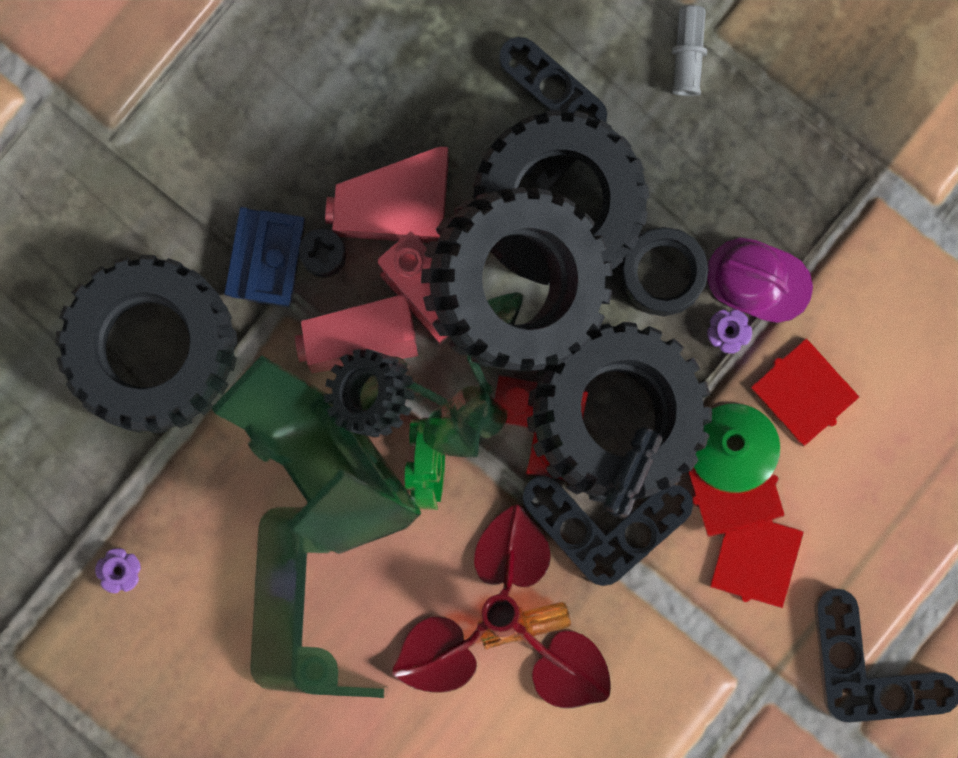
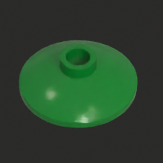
[694,404,780,493]

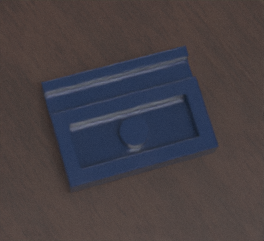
[224,207,306,308]

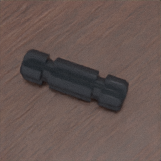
[603,427,662,518]

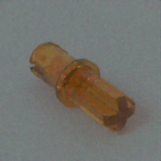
[478,602,571,650]

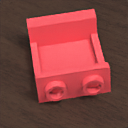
[378,231,449,344]

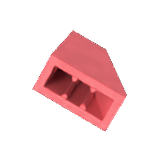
[325,147,449,243]
[295,295,418,373]

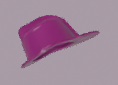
[707,238,813,323]

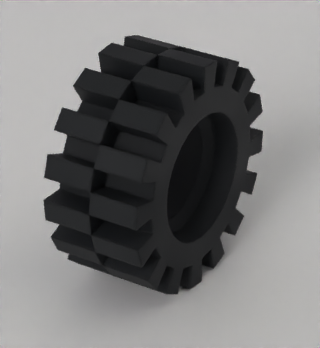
[324,349,415,437]

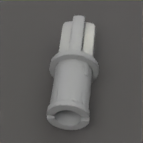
[672,5,707,96]

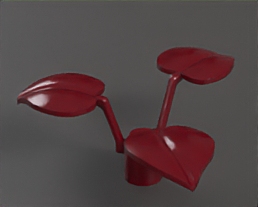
[392,505,611,709]

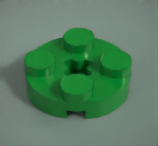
[405,417,446,510]

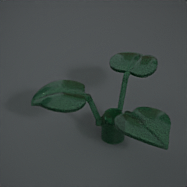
[361,292,524,457]

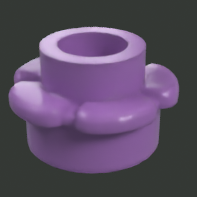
[707,309,752,354]
[95,548,141,593]

